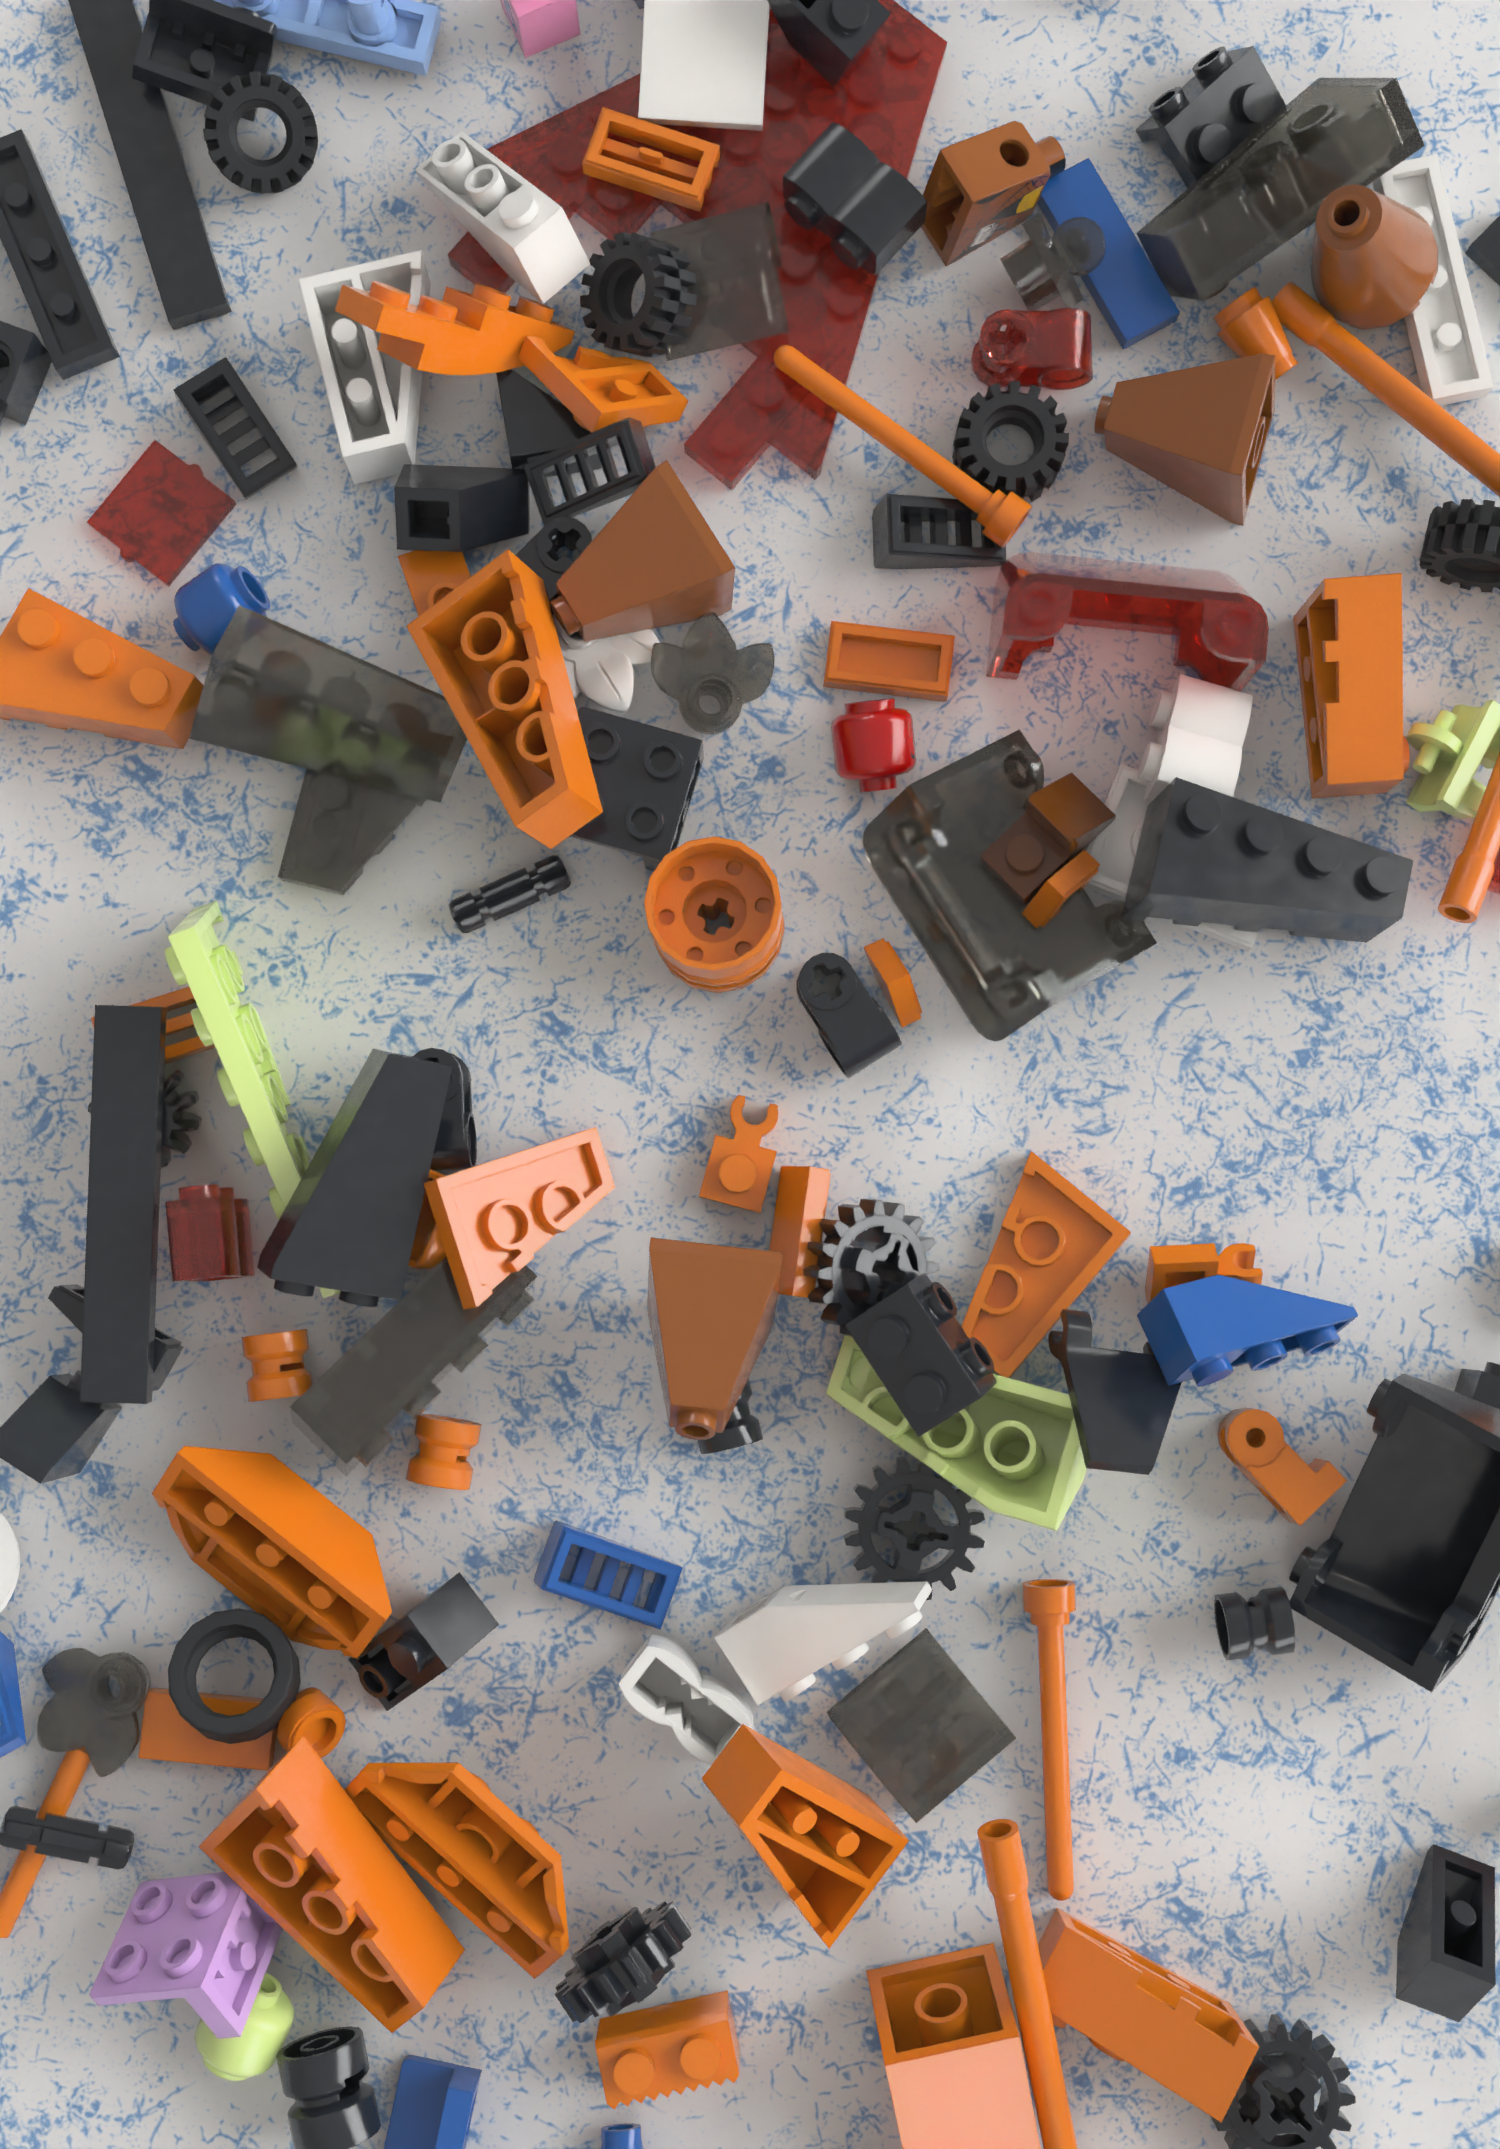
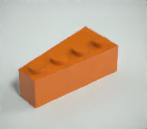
[406,549,603,849]
[198,1736,465,2033]

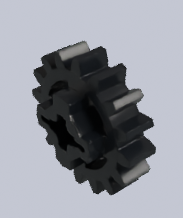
[803,1199,940,1337]
[844,1456,985,1600]
[554,1901,692,2023]
[1210,2014,1356,2149]

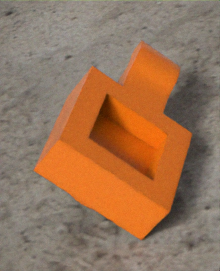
[1145,1243,1263,1304]

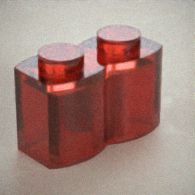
[165,1184,255,1283]

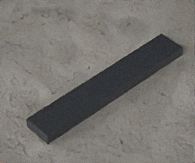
[68,0,232,330]
[80,1005,167,1404]

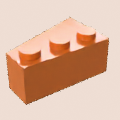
[1293,573,1410,799]
[0,588,213,749]
[702,1724,909,1949]
[1038,1908,1259,2123]

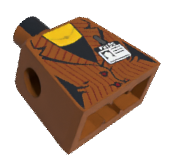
[921,121,1066,266]

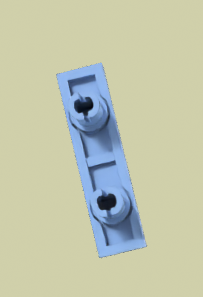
[214,0,442,76]

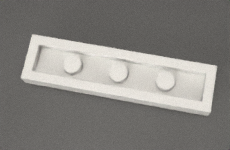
[1371,154,1494,406]

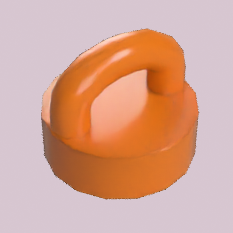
[276,1687,346,1758]

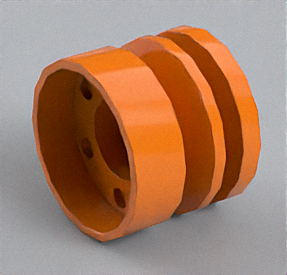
[644,836,785,993]

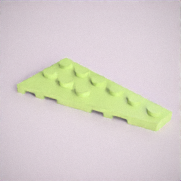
[165,900,340,1299]

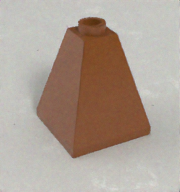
[1094,353,1275,526]
[549,460,735,642]
[647,1237,783,1440]

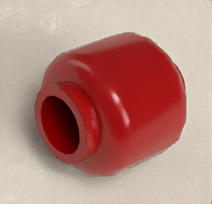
[831,698,916,792]

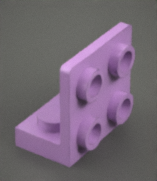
[89,1872,283,2039]

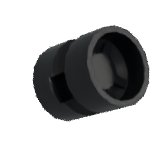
[276,2026,381,2149]

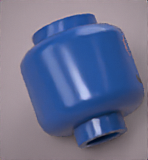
[173,563,271,658]

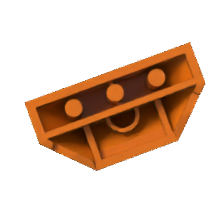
[152,1446,392,1659]
[344,1762,569,1979]

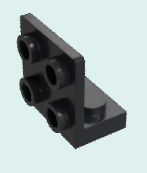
[570,707,704,871]

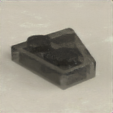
[278,756,430,896]

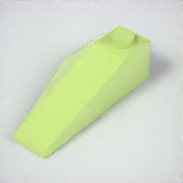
[826,1336,1087,1531]

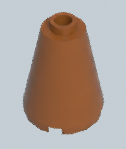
[1311,184,1438,330]

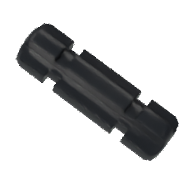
[449,855,571,933]
[0,1806,134,1870]

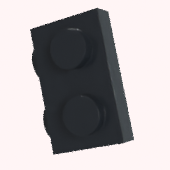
[132,0,277,122]
[1136,46,1289,191]
[845,1273,997,1437]

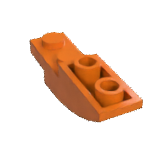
[335,281,575,375]

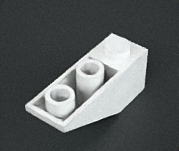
[415,131,590,304]
[715,1581,932,1706]

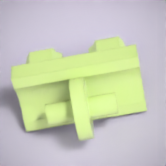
[1406,700,1500,819]

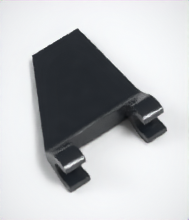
[1048,1309,1182,1475]

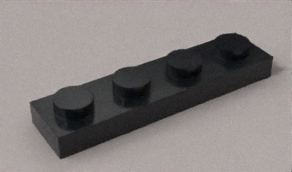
[0,129,120,380]

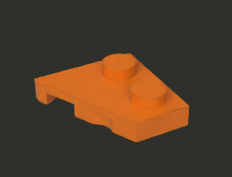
[518,336,688,433]

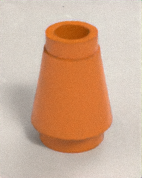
[1213,287,1298,380]

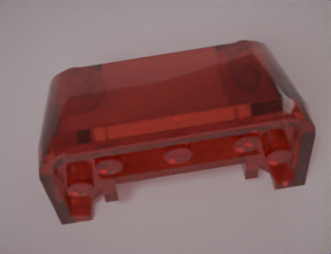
[986,552,1269,692]

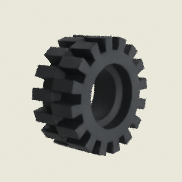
[203,72,318,194]
[580,232,697,357]
[952,381,1069,502]
[1419,499,1500,593]

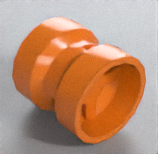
[242,1329,314,1402]
[406,1414,482,1490]

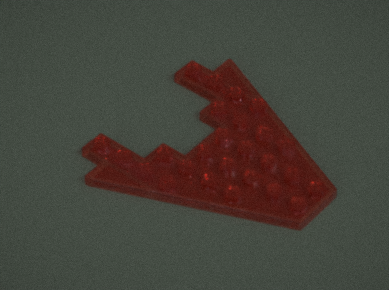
[447,0,947,490]

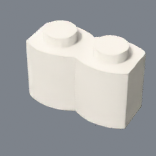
[1138,674,1253,803]
[619,1634,753,1765]

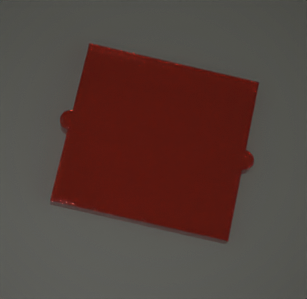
[87,440,236,587]

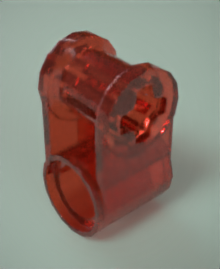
[971,308,1093,390]

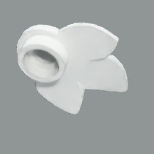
[552,614,663,713]

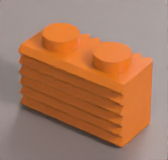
[595,1990,740,2110]

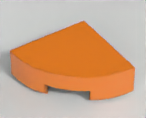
[1021,850,1100,929]
[863,938,922,1028]

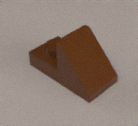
[980,772,1116,905]

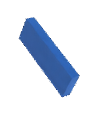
[1037,158,1180,350]

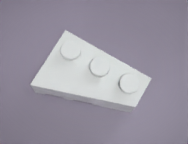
[299,250,431,485]

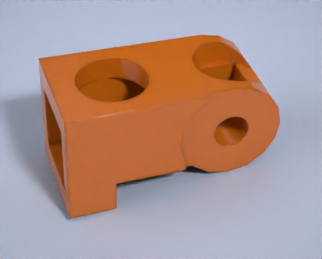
[1217,1408,1347,1526]

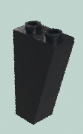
[257,1048,453,1307]

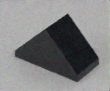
[496,369,602,477]

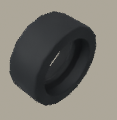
[168,1608,301,1744]

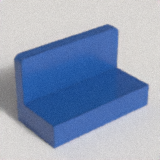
[384,2055,482,2149]

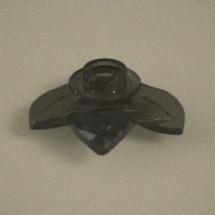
[650,612,775,735]
[37,1648,151,1777]

